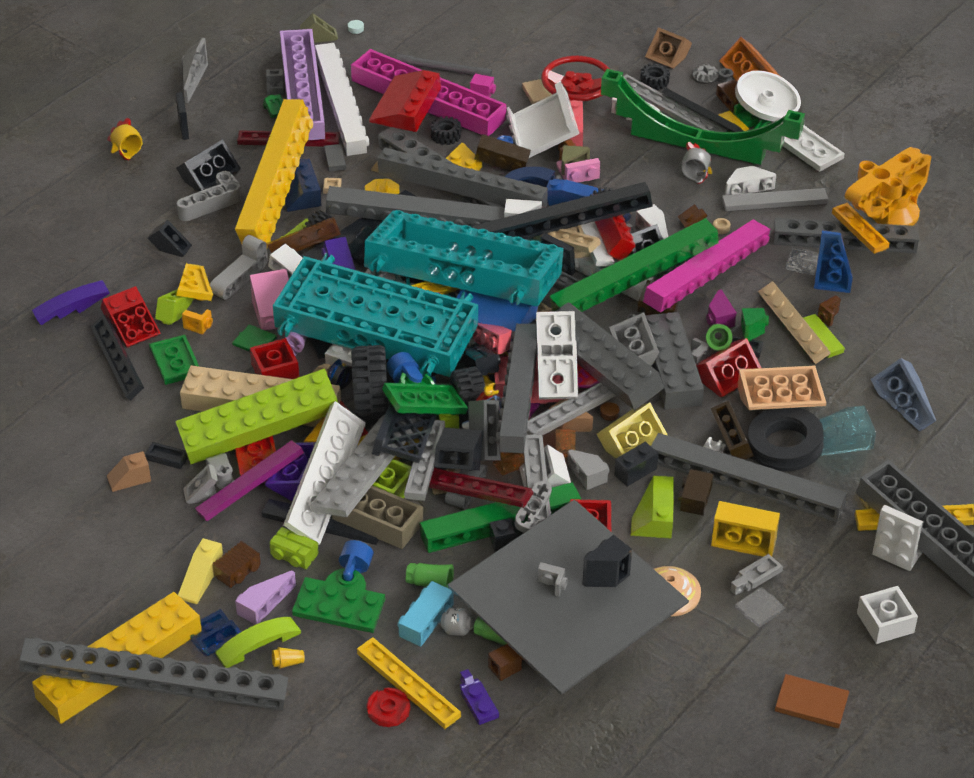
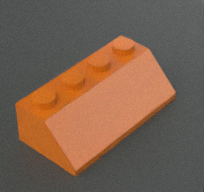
[719,37,781,82]

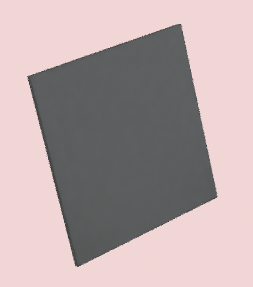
[448,499,689,695]

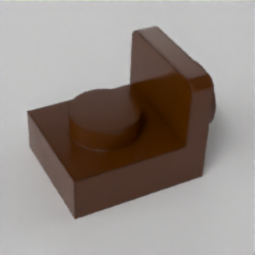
[817,295,841,327]

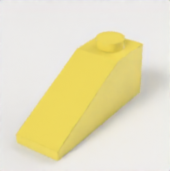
[178,538,223,604]

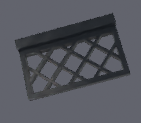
[372,402,437,463]

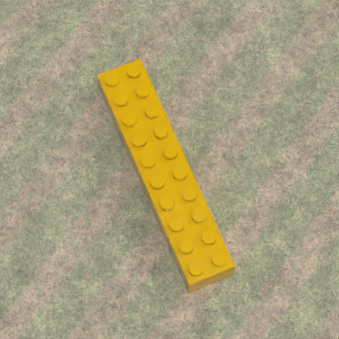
[235,99,313,248]

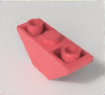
[473,323,512,354]

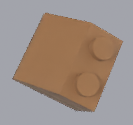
[645,27,692,69]

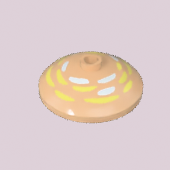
[654,566,701,616]

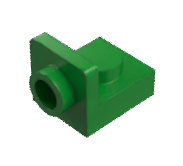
[263,94,283,118]
[734,103,759,128]

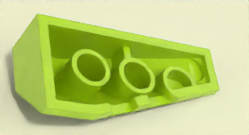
[631,476,674,538]

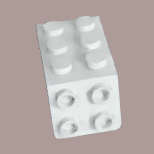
[872,505,923,571]

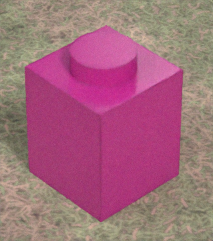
[470,74,496,97]

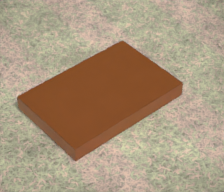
[775,674,849,729]

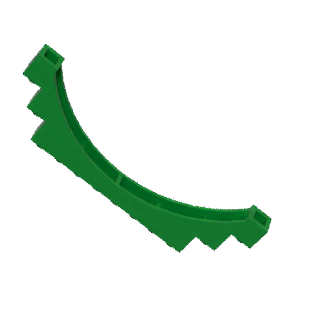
[601,69,805,165]

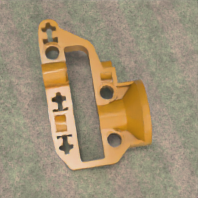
[845,147,931,226]

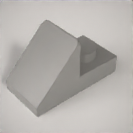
[183,464,218,504]

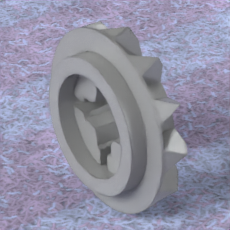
[692,64,718,83]

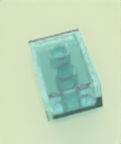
[820,405,876,456]

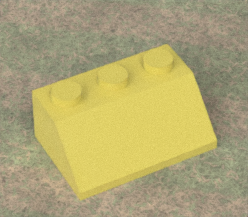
[597,403,667,458]

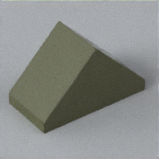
[561,145,590,175]

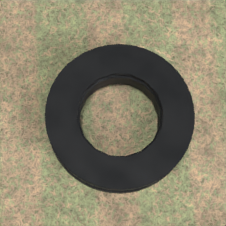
[748,407,824,471]

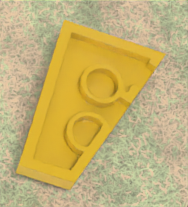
[176,263,213,301]

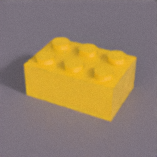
[711,501,780,557]

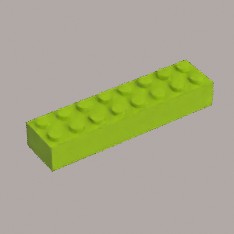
[175,368,338,465]

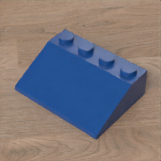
[456,289,538,335]

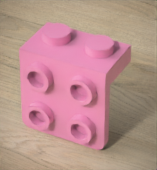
[556,158,600,183]

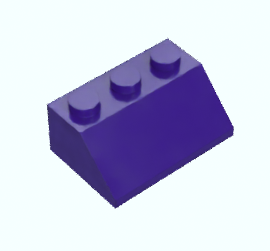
[265,442,316,501]

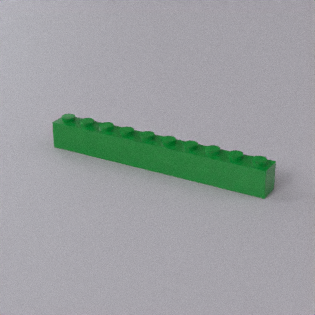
[549,218,719,312]

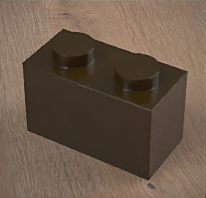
[678,469,713,516]

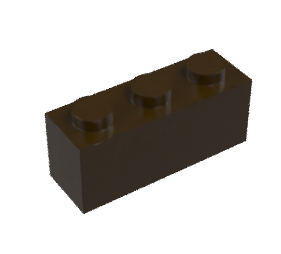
[474,134,531,171]
[711,401,754,460]

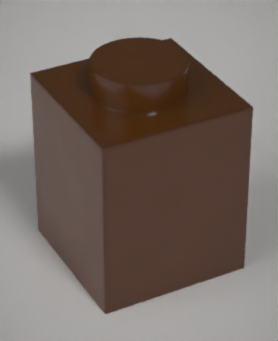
[488,644,523,681]

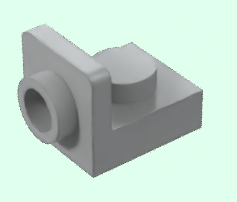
[691,338,710,364]
[538,562,568,597]

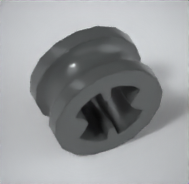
[718,68,733,83]

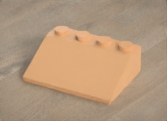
[738,366,826,410]

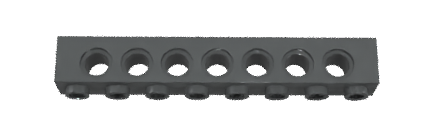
[773,218,919,253]

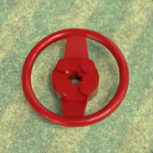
[541,56,610,101]

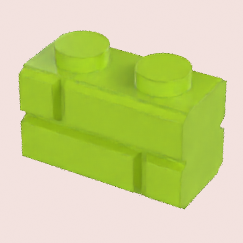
[269,527,318,569]

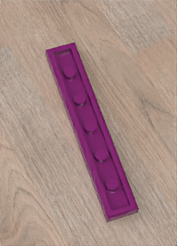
[195,440,304,521]

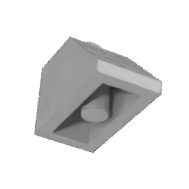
[567,450,609,490]

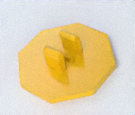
[365,179,400,194]

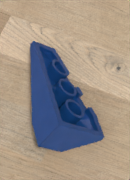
[547,179,604,206]
[814,231,853,293]

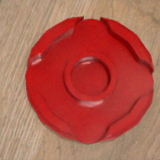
[367,687,411,727]

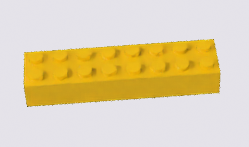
[32,592,202,724]

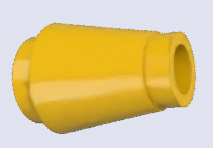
[272,647,304,669]

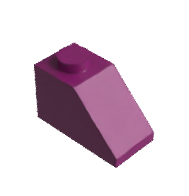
[706,289,737,328]

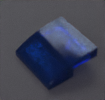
[190,609,241,657]

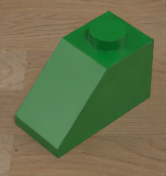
[741,308,769,341]

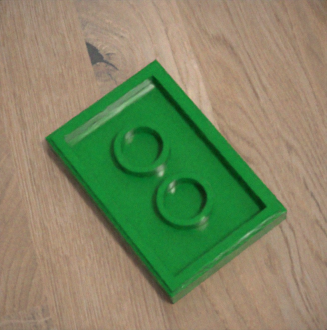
[149,335,199,385]

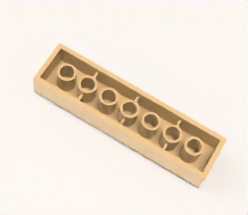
[180,366,341,427]

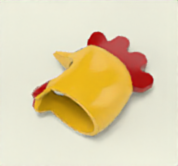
[107,118,143,160]

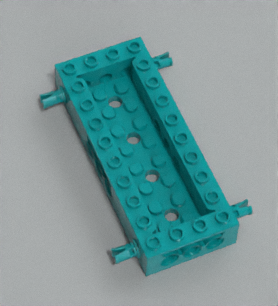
[364,210,564,307]
[273,253,478,377]

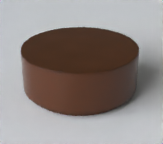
[600,402,620,421]

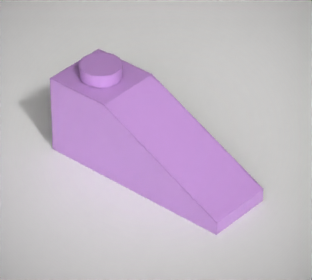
[235,570,296,625]

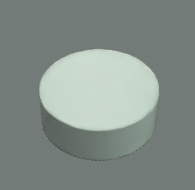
[348,20,364,34]

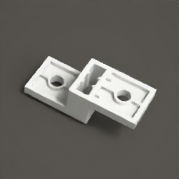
[536,311,578,400]

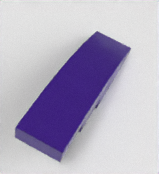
[32,280,110,325]

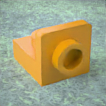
[182,309,213,335]

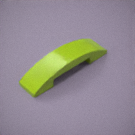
[215,617,301,668]

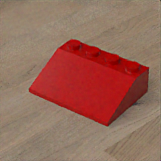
[369,70,441,132]

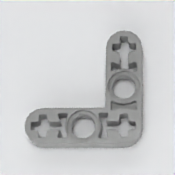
[515,481,552,533]

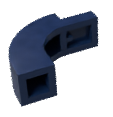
[504,167,555,187]

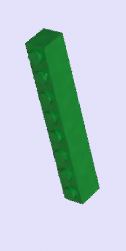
[420,482,581,553]

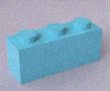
[397,581,454,647]

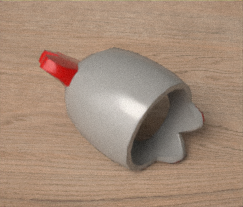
[681,142,712,184]

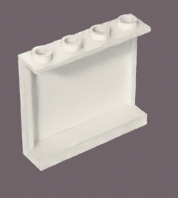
[506,82,580,158]

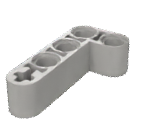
[177,171,241,221]
[210,235,268,300]

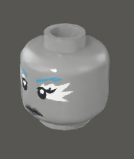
[441,607,474,636]

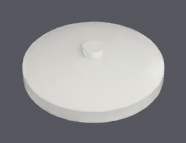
[735,71,801,122]

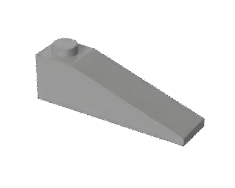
[182,38,208,103]

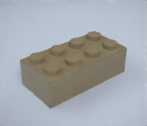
[332,486,423,549]

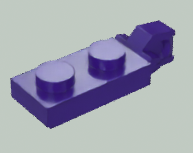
[460,669,499,725]

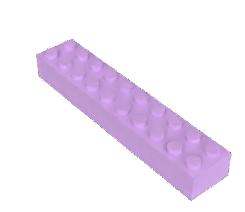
[280,29,325,140]

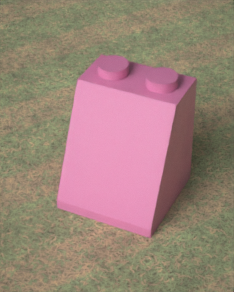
[250,269,289,331]

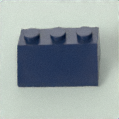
[285,158,322,212]

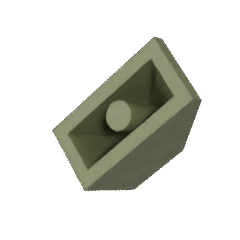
[300,13,338,43]

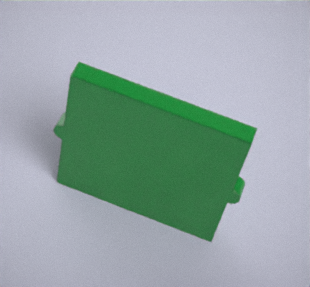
[232,324,277,352]

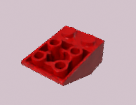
[100,286,161,348]

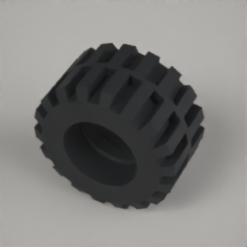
[450,366,485,418]

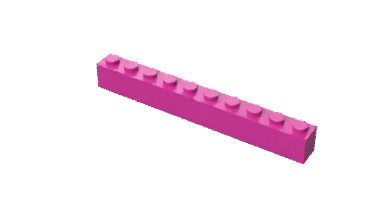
[643,219,770,312]

